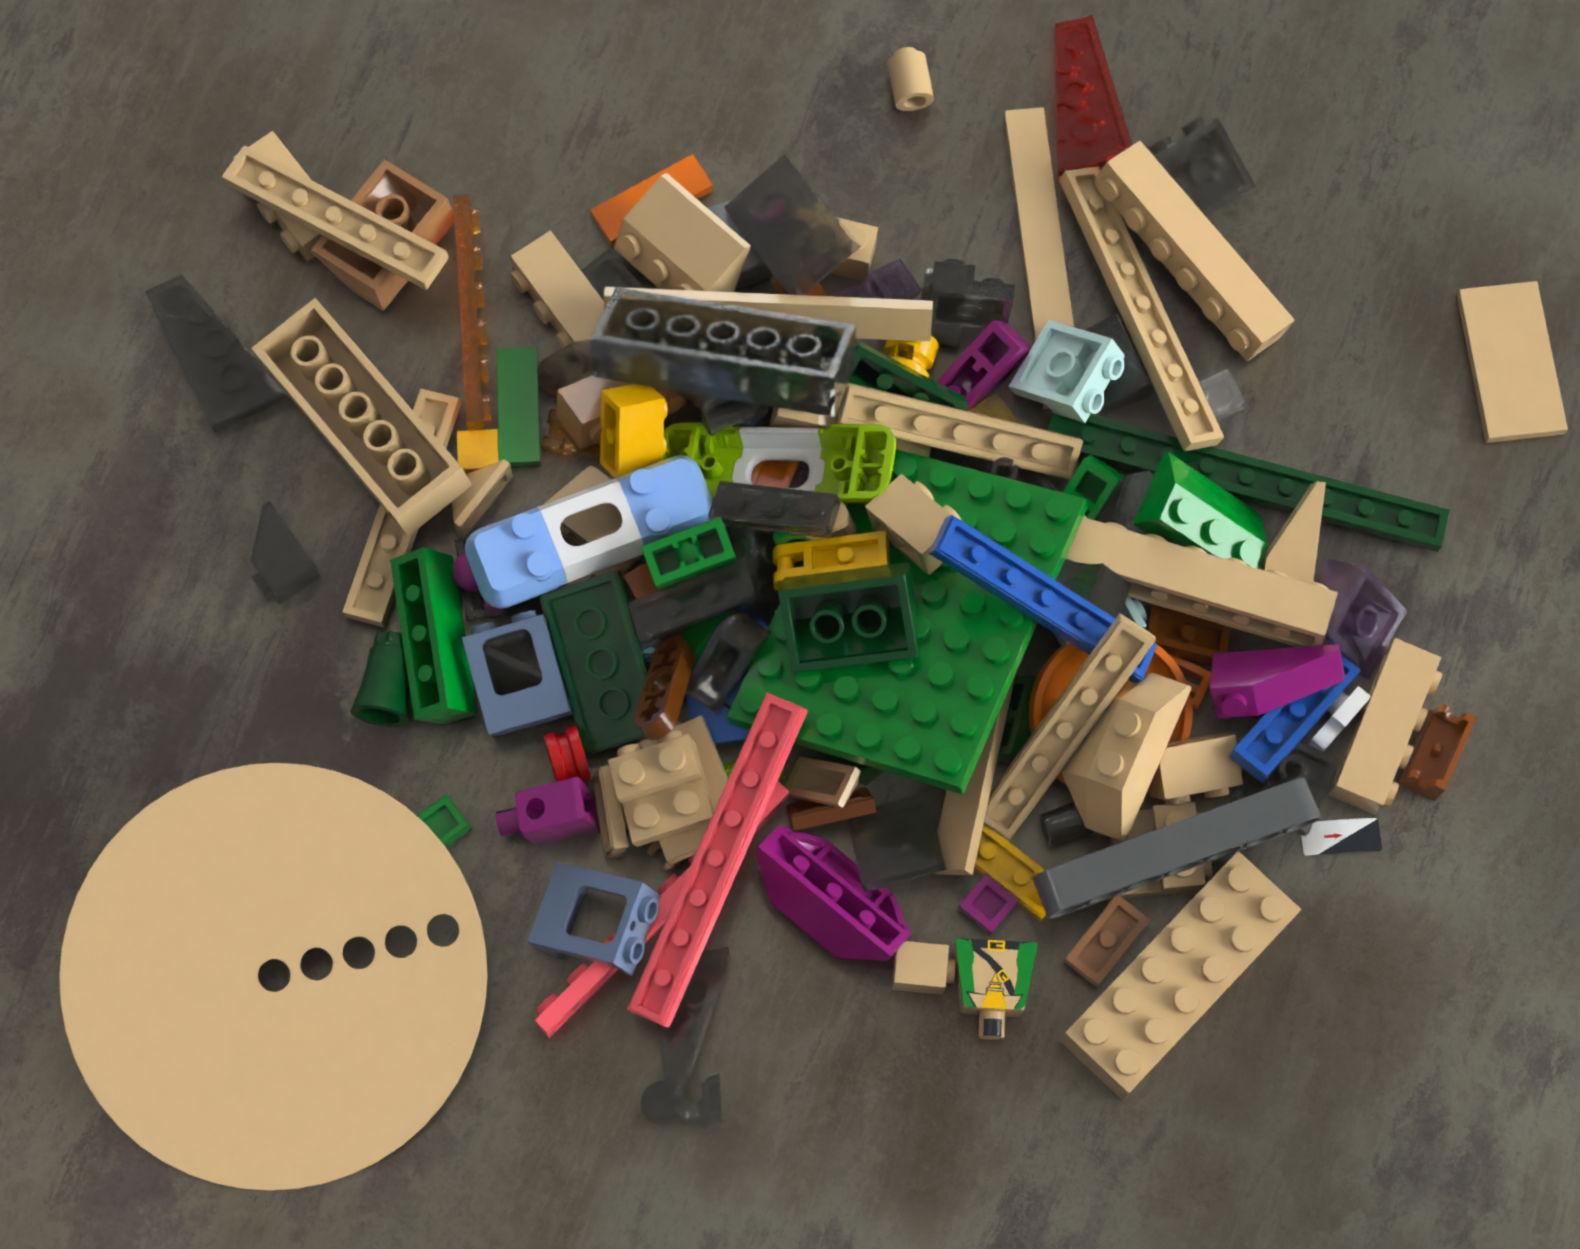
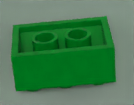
[1132,452,1269,569]

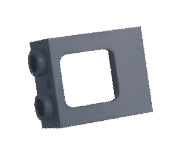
[462,611,573,737]
[527,862,661,976]

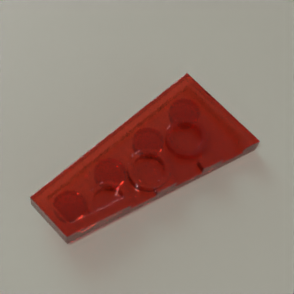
[1053,15,1132,177]

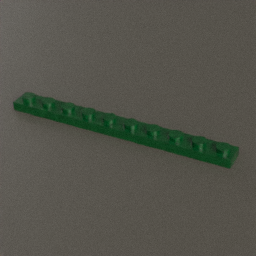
[1048,412,1450,552]

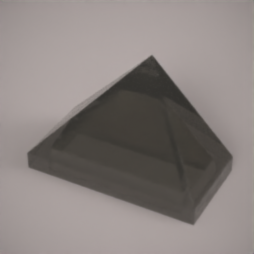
[483,644,542,695]

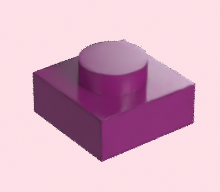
[958,874,1019,935]

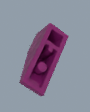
[936,320,1032,412]
[1210,644,1345,718]

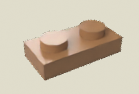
[1063,895,1150,988]

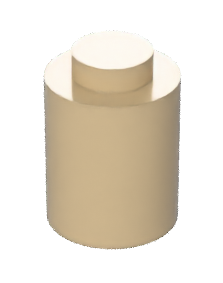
[887,47,934,111]

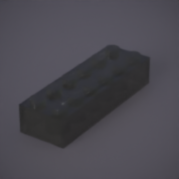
[590,287,856,417]

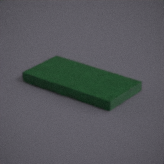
[539,570,649,756]

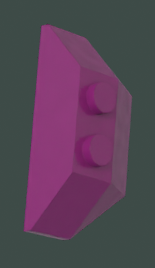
[754,825,912,961]

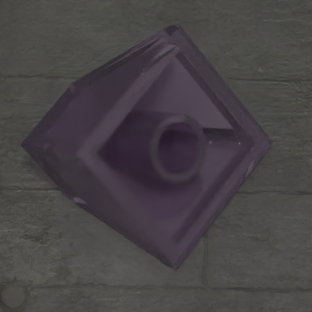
[1316,559,1407,679]

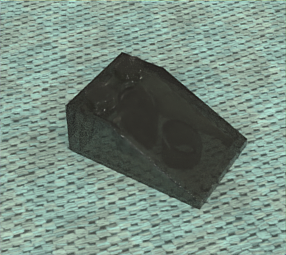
[724,154,861,295]

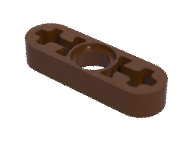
[634,635,696,740]

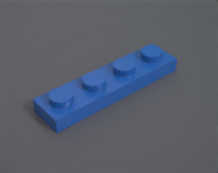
[1229,655,1361,784]

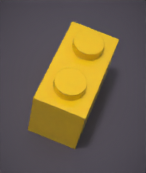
[600,381,668,478]

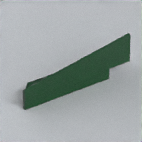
[802,319,969,411]

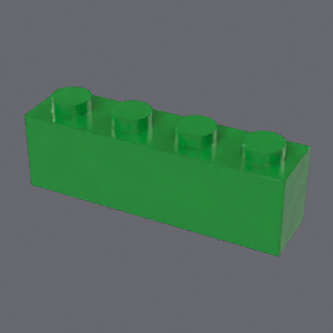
[390,548,478,725]

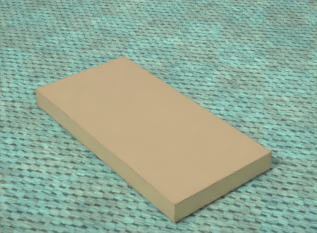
[1456,281,1568,443]

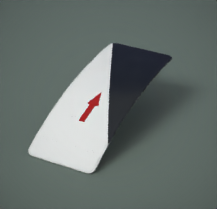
[1300,818,1382,856]

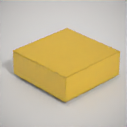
[457,429,499,474]

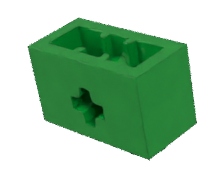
[641,517,738,591]

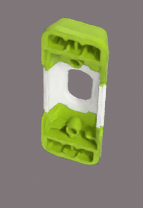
[663,423,896,507]

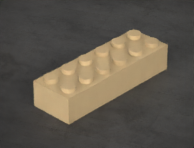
[251,298,472,537]
[1059,851,1302,1100]

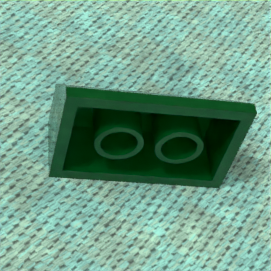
[778,562,919,673]

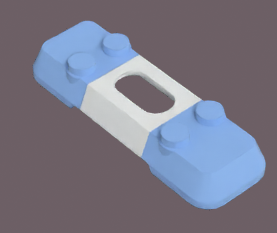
[465,455,717,609]

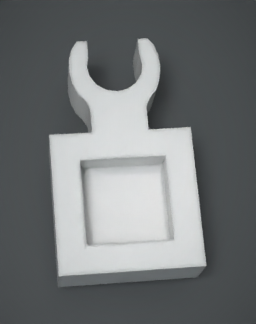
[1308,686,1371,755]

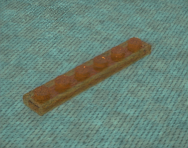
[453,195,492,430]

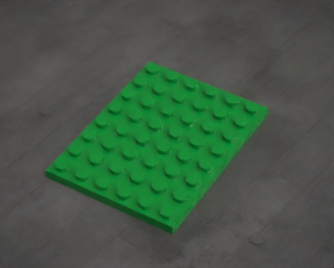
[727,449,1088,795]

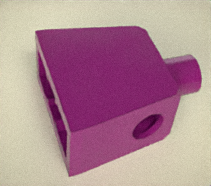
[496,777,600,844]

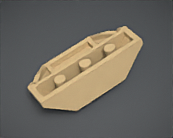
[1061,673,1191,842]

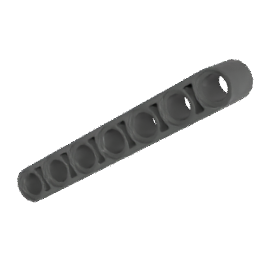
[1032,778,1322,919]

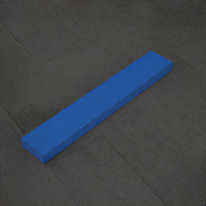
[929,514,1157,683]

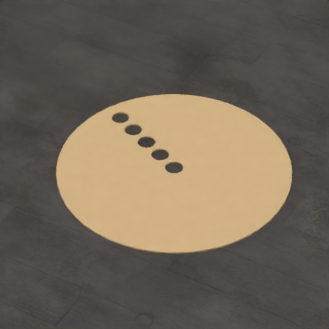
[59,763,488,1191]

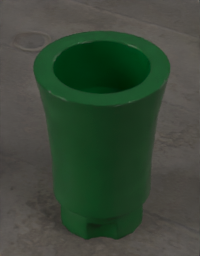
[350,631,410,727]

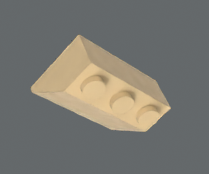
[614,173,751,292]

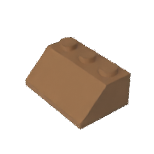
[311,159,456,311]

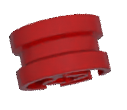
[543,725,592,783]

